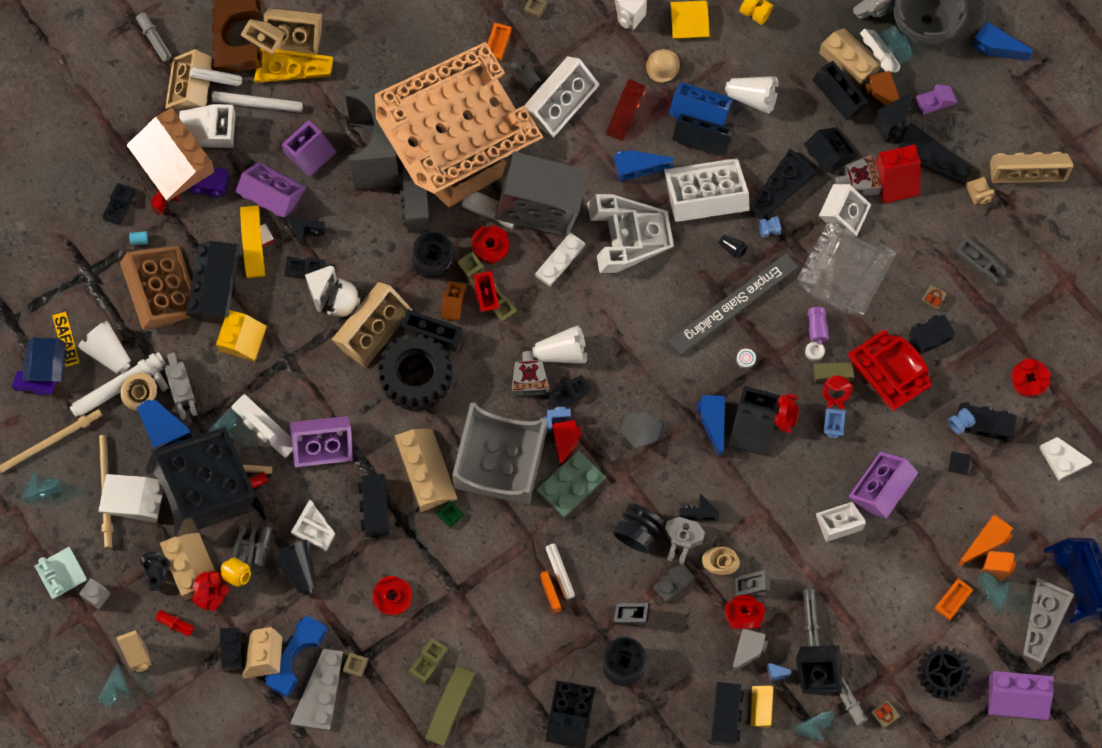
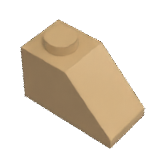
[241,19,285,55]

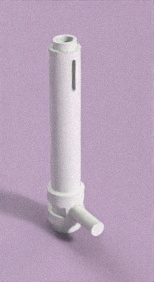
[70,352,169,417]

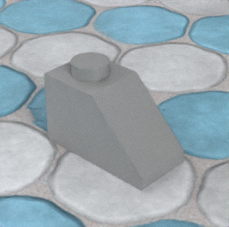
[732,629,768,671]

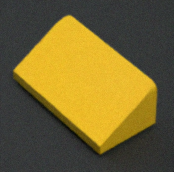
[750,686,773,728]

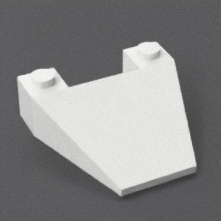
[587,194,674,273]

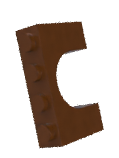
[212,0,263,73]

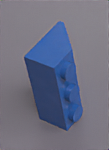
[669,82,733,126]

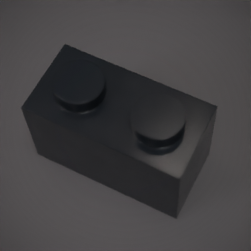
[908,314,955,355]
[220,627,244,673]

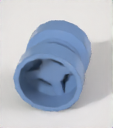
[758,216,781,238]
[948,408,975,435]

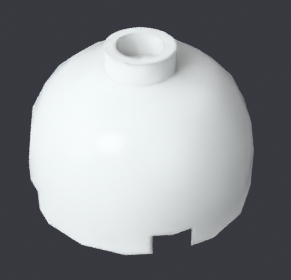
[327,278,360,317]

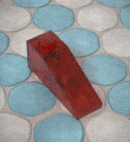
[606,79,646,141]

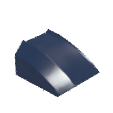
[23,337,67,381]

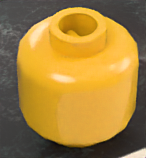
[221,558,251,587]

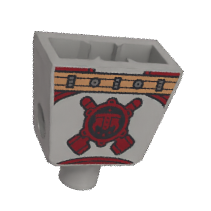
[835,155,882,195]
[512,351,549,397]

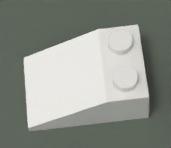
[98,474,163,523]

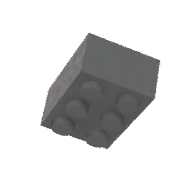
[399,166,430,233]

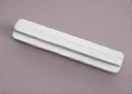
[190,67,242,86]
[546,544,575,600]

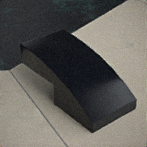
[103,183,135,226]
[284,256,326,279]
[547,375,591,409]

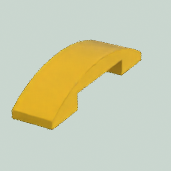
[240,205,266,278]

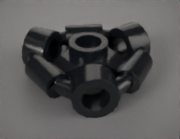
[140,551,170,591]

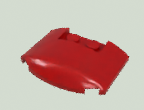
[847,329,931,411]

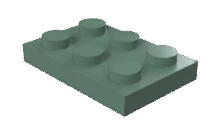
[537,451,606,518]

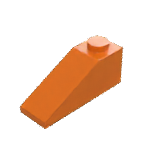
[958,515,1013,567]

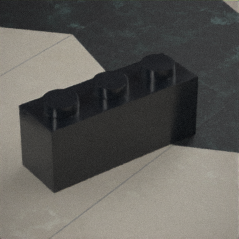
[812,61,869,121]
[672,113,734,156]
[401,310,463,352]
[956,402,1017,442]
[358,474,390,537]
[710,682,744,747]

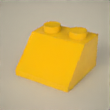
[216,310,267,361]

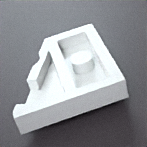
[1039,437,1092,481]
[291,500,335,551]

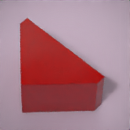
[473,270,500,312]

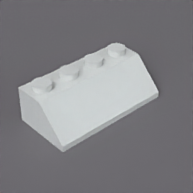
[524,56,600,138]

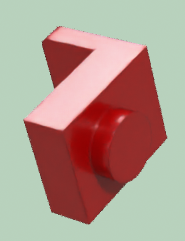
[151,190,180,215]

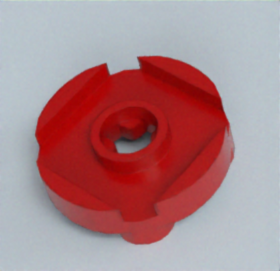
[472,226,509,264]
[1011,358,1051,398]
[775,394,799,433]
[192,570,229,611]
[372,576,412,616]
[725,595,765,629]

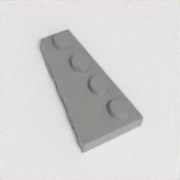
[1023,578,1074,665]
[290,649,343,731]

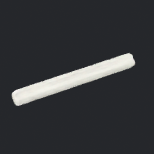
[212,91,303,113]

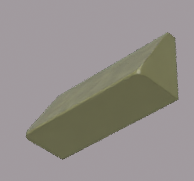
[813,362,854,383]

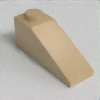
[116,630,152,672]

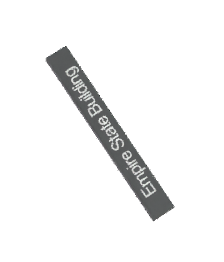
[668,253,798,356]

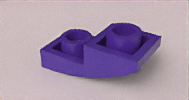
[11,371,56,395]

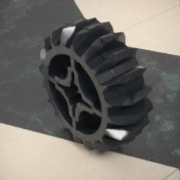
[917,646,971,699]

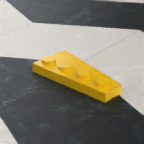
[254,47,334,83]

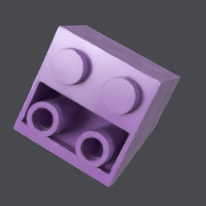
[282,120,336,177]

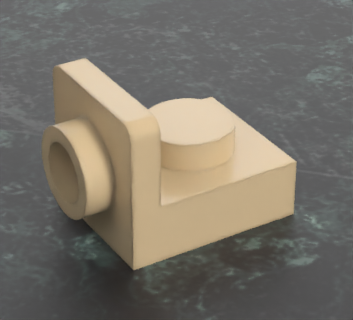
[966,177,994,205]

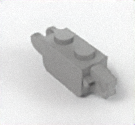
[165,352,197,419]

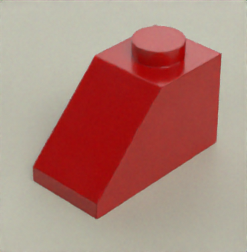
[552,420,582,466]

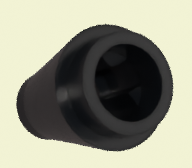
[719,234,748,259]

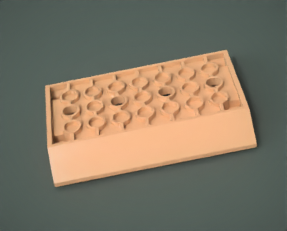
[375,42,543,194]

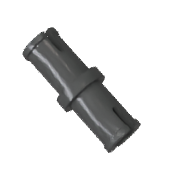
[252,526,272,567]

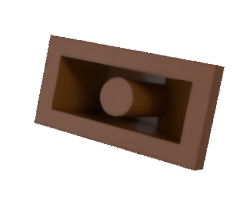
[865,71,899,106]
[440,281,467,321]

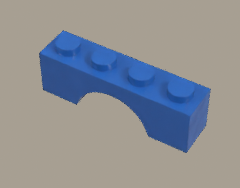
[265,615,328,699]

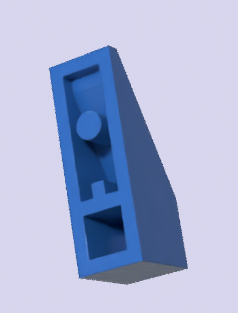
[972,21,1033,61]
[613,150,674,182]
[697,395,725,457]

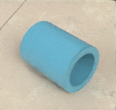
[129,231,148,246]

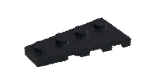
[899,123,972,185]
[749,148,816,219]

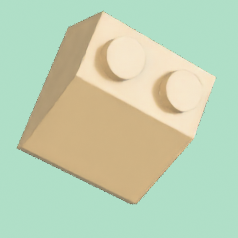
[242,627,282,679]

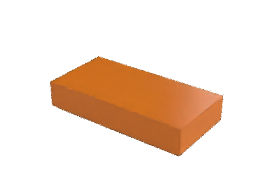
[487,23,512,62]
[540,571,561,614]
[934,578,974,621]

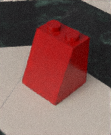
[875,145,921,204]

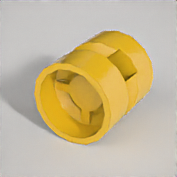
[739,0,774,25]

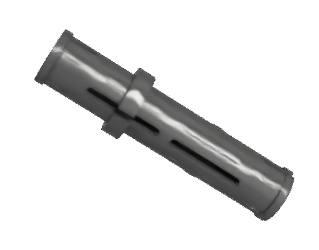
[803,589,821,646]

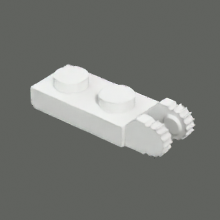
[860,29,900,72]

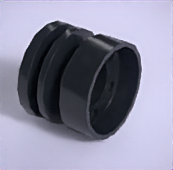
[412,231,453,279]
[613,503,664,553]
[603,637,646,687]

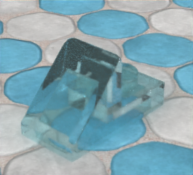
[878,26,913,65]
[207,408,238,442]
[21,472,63,504]
[977,571,1011,613]
[97,665,131,708]
[794,710,835,743]

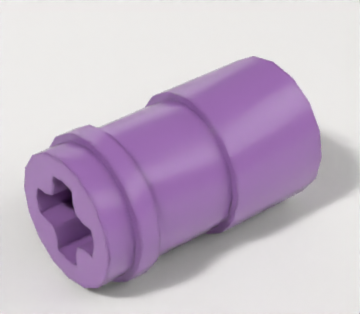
[807,307,829,344]

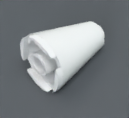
[725,76,778,114]
[78,321,131,374]
[533,325,587,364]

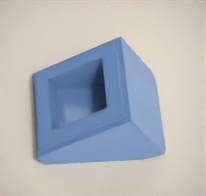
[767,663,791,681]

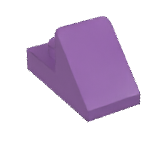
[916,84,957,115]

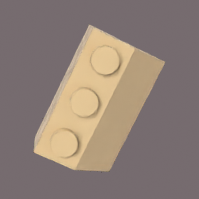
[264,8,322,55]
[819,28,882,89]
[165,49,213,111]
[160,532,215,601]

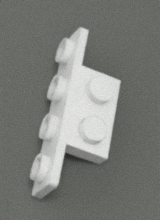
[231,394,293,458]

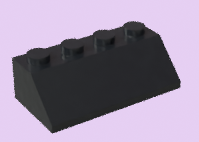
[186,241,240,322]

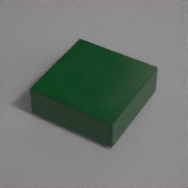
[436,501,464,529]

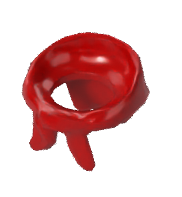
[822,375,853,409]

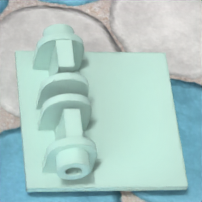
[35,547,87,599]

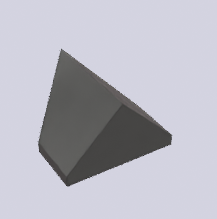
[620,413,663,448]

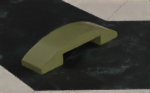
[457,252,517,322]
[425,666,475,747]

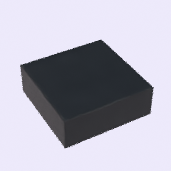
[948,451,971,475]

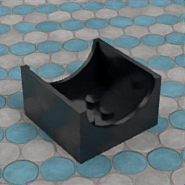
[146,427,256,537]

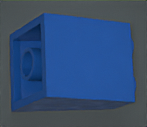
[137,399,192,450]

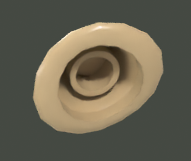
[646,49,680,83]
[121,372,157,411]

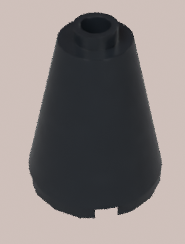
[272,539,316,596]

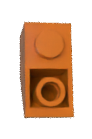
[980,551,1016,581]

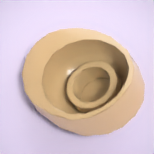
[702,547,740,575]

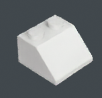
[615,0,647,31]
[819,184,871,236]

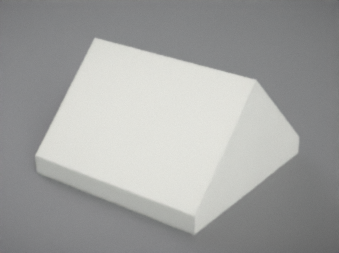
[305,266,337,313]
[816,502,866,542]

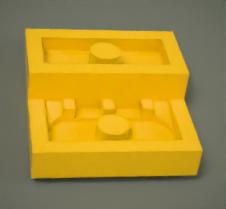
[670,1,710,39]

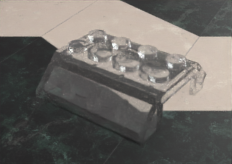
[797,222,897,316]

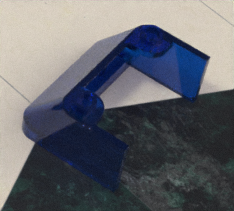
[1043,537,1102,624]

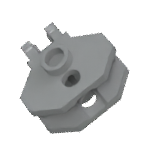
[853,0,895,19]
[664,517,705,564]

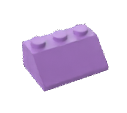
[236,162,307,218]
[290,416,353,467]
[848,451,918,519]
[988,671,1054,720]

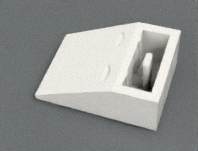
[179,104,236,148]

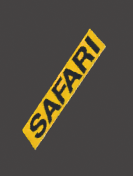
[52,311,80,367]

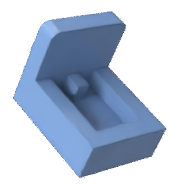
[543,407,571,434]
[823,408,846,438]

